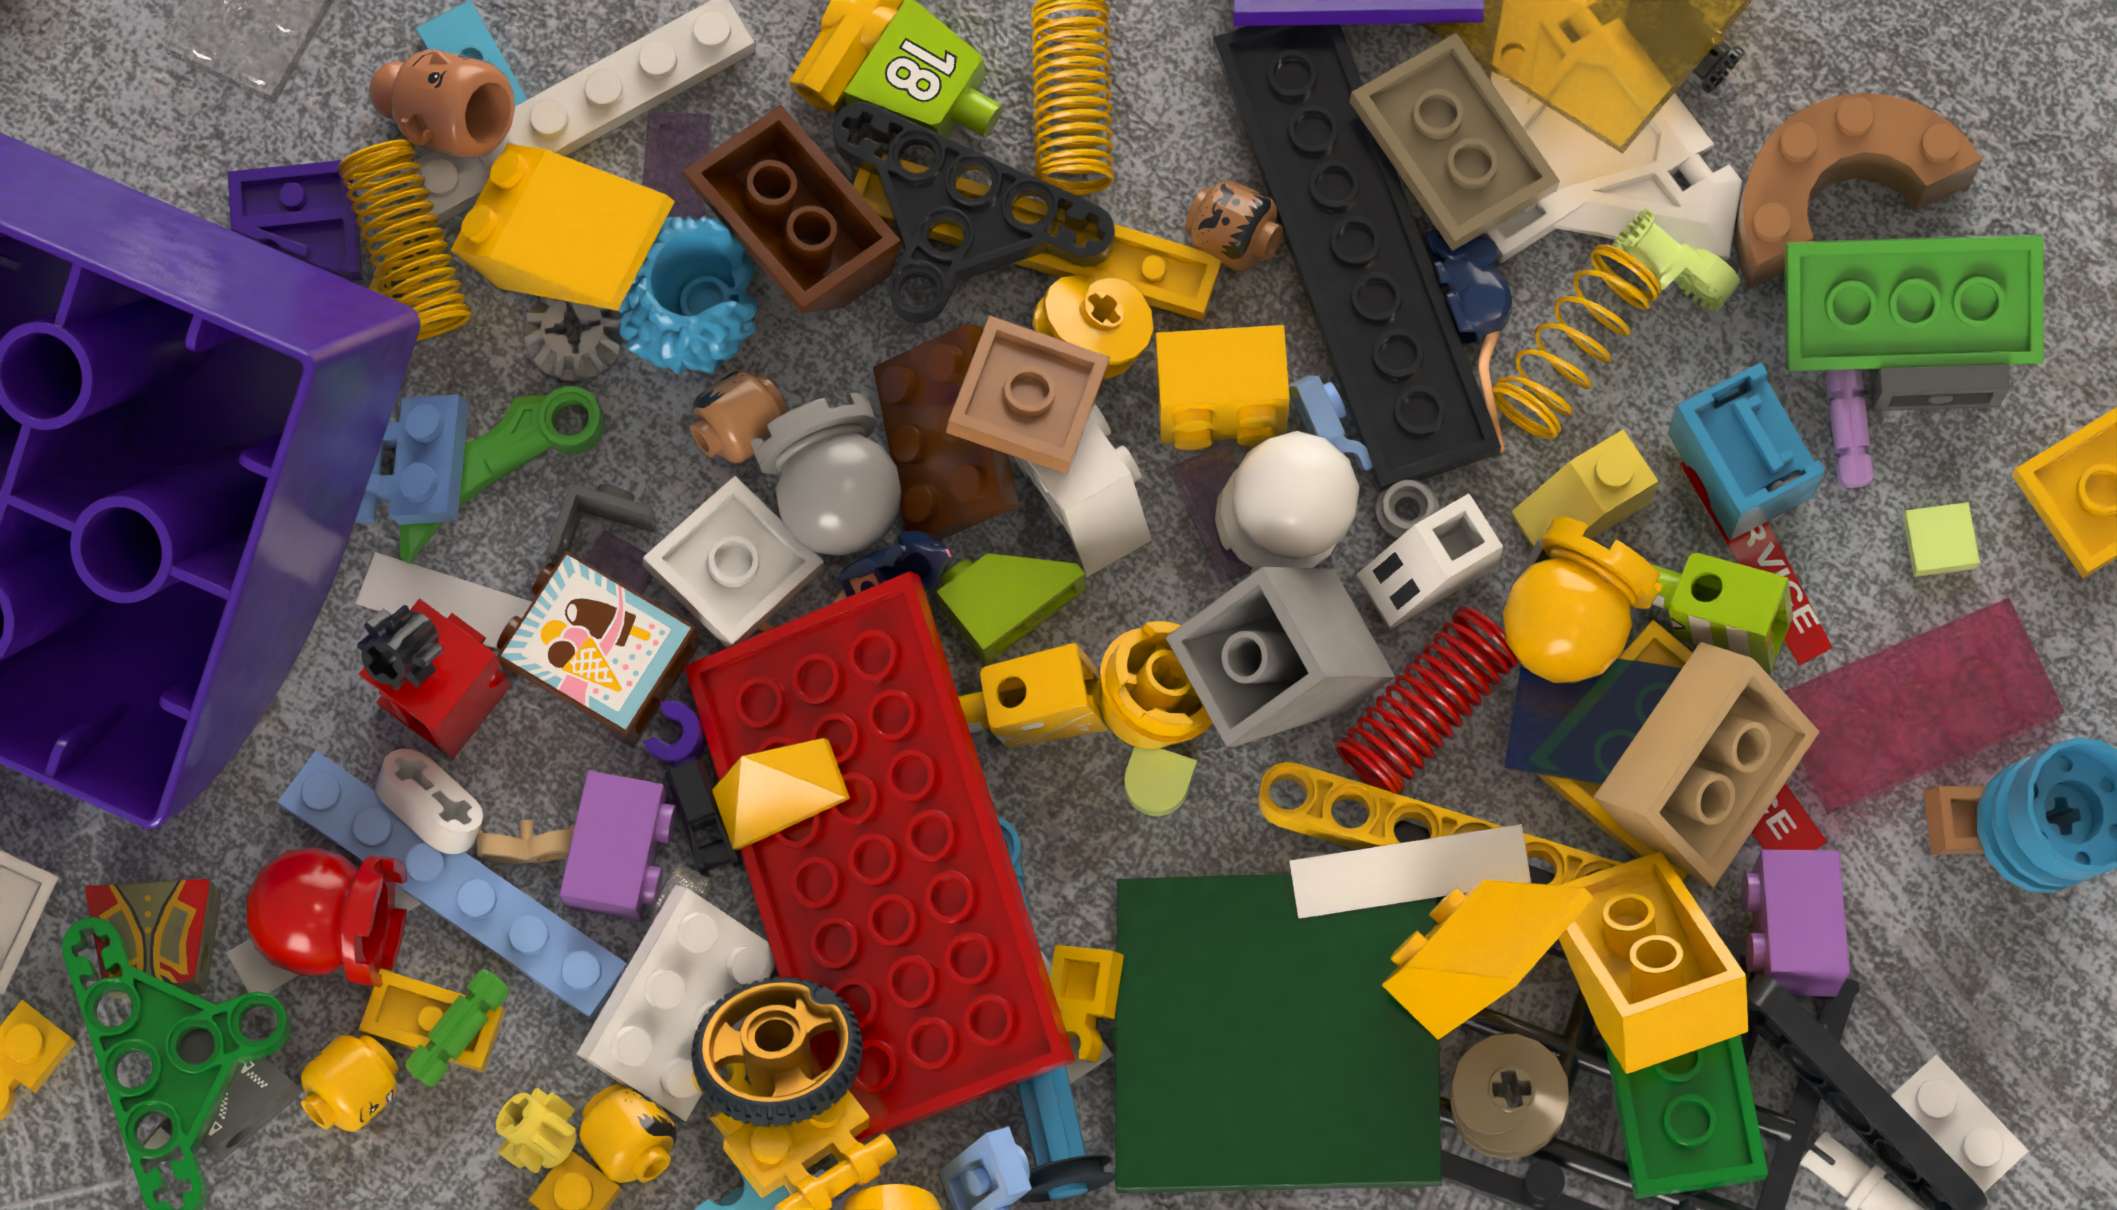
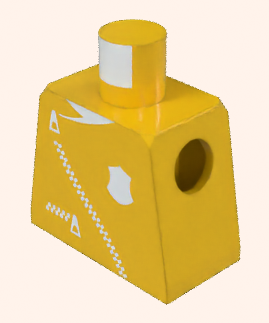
[958,643,1109,747]

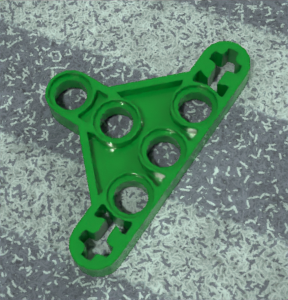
[62,917,292,1210]

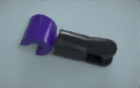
[643,701,742,879]

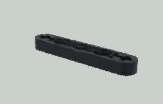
[1746,974,1988,1210]

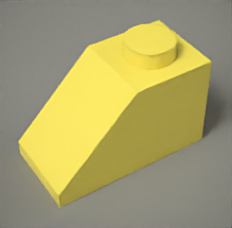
[1510,429,1658,548]

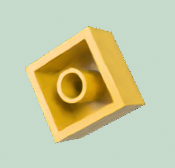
[1156,325,1289,450]

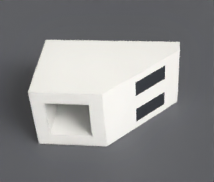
[1356,494,1503,630]

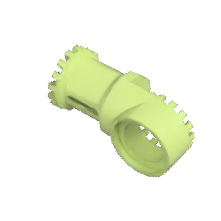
[1612,208,1740,311]

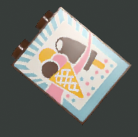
[497,551,701,749]

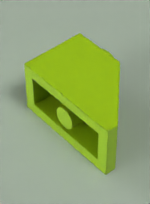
[936,553,1086,666]

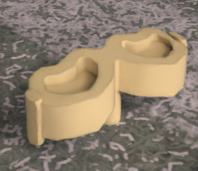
[477,820,575,865]

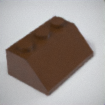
[682,105,901,313]

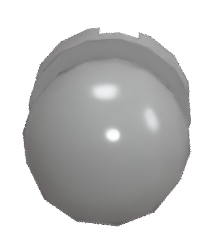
[750,393,901,556]

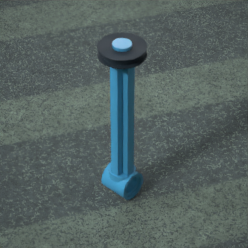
[997,817,1116,1203]

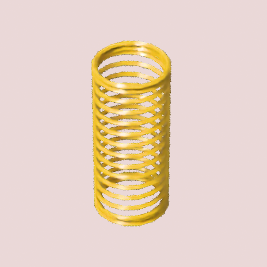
[1031,0,1114,195]
[337,139,472,341]

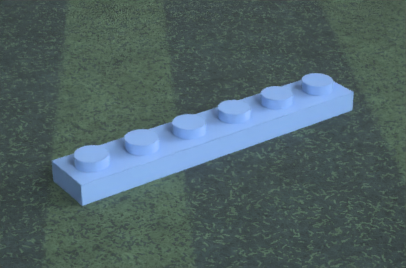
[278,750,628,1021]

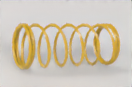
[1492,245,1661,439]

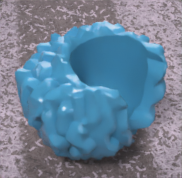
[618,215,758,374]

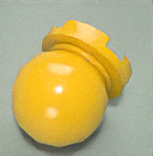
[1503,516,1663,683]

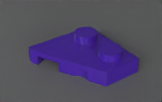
[227,160,363,281]

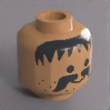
[1185,180,1283,272]
[690,370,787,464]

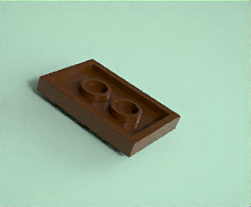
[873,323,1019,541]

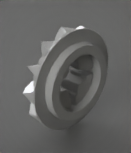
[524,296,624,381]

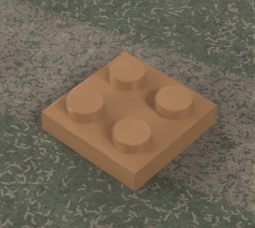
[946,315,1110,475]

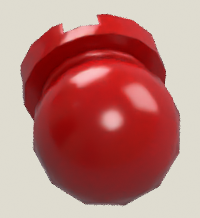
[246,847,407,987]

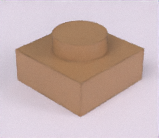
[1923,786,1985,855]

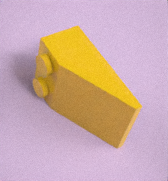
[450,143,675,311]
[1558,851,1748,1074]
[1382,879,1594,1040]

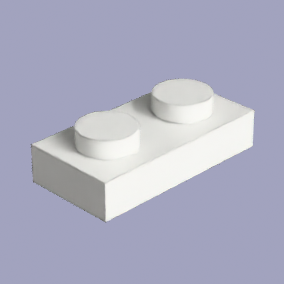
[1891,1054,2028,1193]

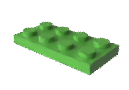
[1784,234,2044,371]

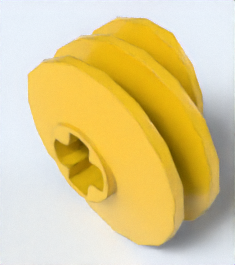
[1032,275,1154,379]

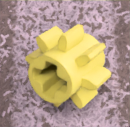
[496,1088,577,1174]

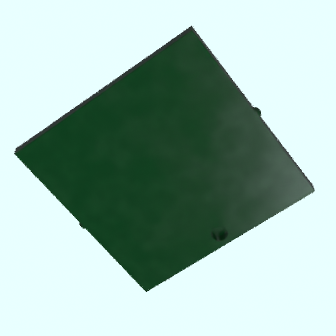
[1110,874,1442,1193]

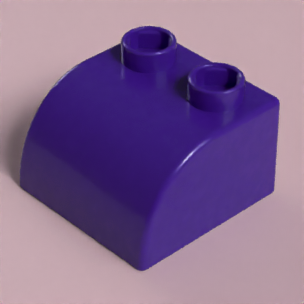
[0,132,421,829]

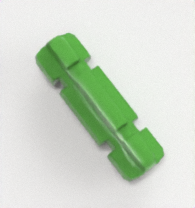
[405,969,509,1087]

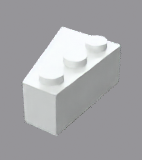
[1012,403,1152,578]

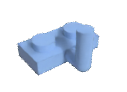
[939,1127,1032,1210]

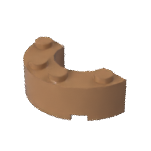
[1735,93,1982,289]

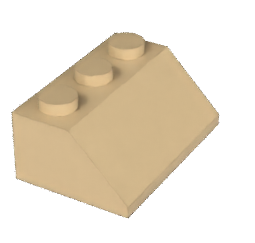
[1593,642,1820,888]

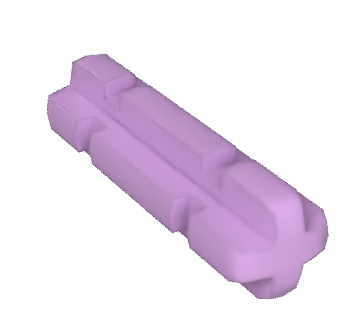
[1826,369,1874,488]

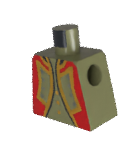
[86,878,221,999]

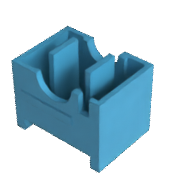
[1668,362,1825,540]

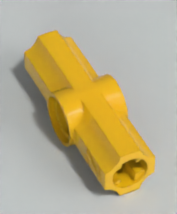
[789,0,905,113]

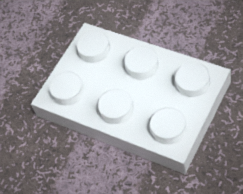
[576,884,776,1121]

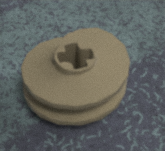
[1449,1034,1569,1160]

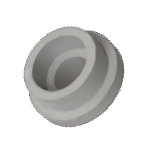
[1375,480,1439,540]

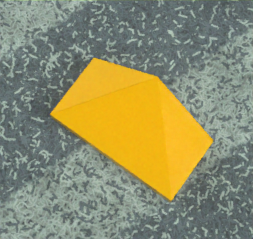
[712,738,850,850]

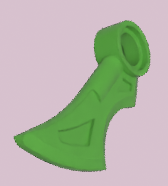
[400,386,605,564]

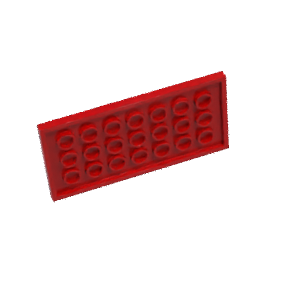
[684,571,1076,1144]

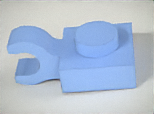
[1289,376,1373,471]

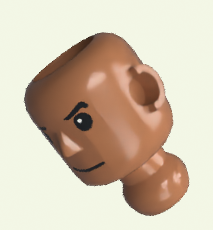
[369,49,515,158]

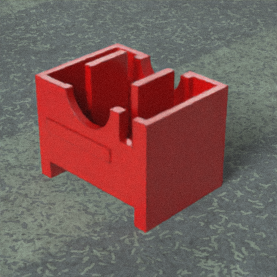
[359,598,511,761]

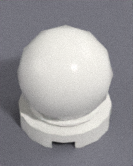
[1215,431,1359,573]

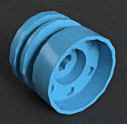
[1977,737,2117,893]

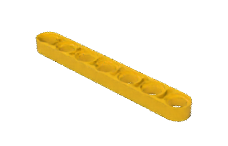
[1258,762,1623,886]

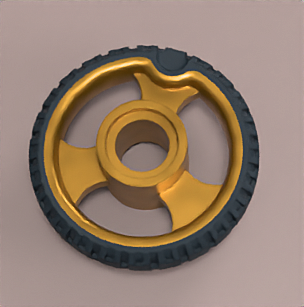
[691,977,863,1127]

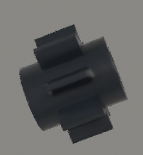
[357,605,444,690]

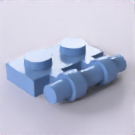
[355,394,469,525]

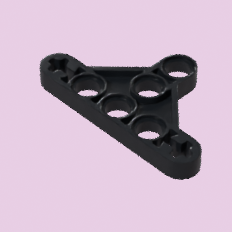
[832,102,1115,324]

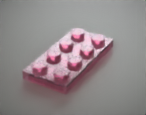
[1783,598,2065,815]

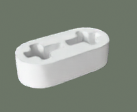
[375,749,484,854]

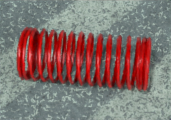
[1335,606,1520,794]

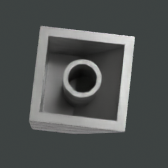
[1166,566,1395,747]

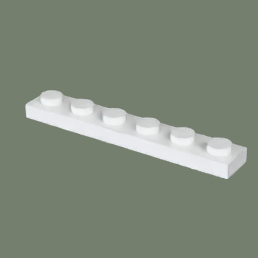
[399,0,757,228]

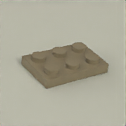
[1350,33,1560,251]

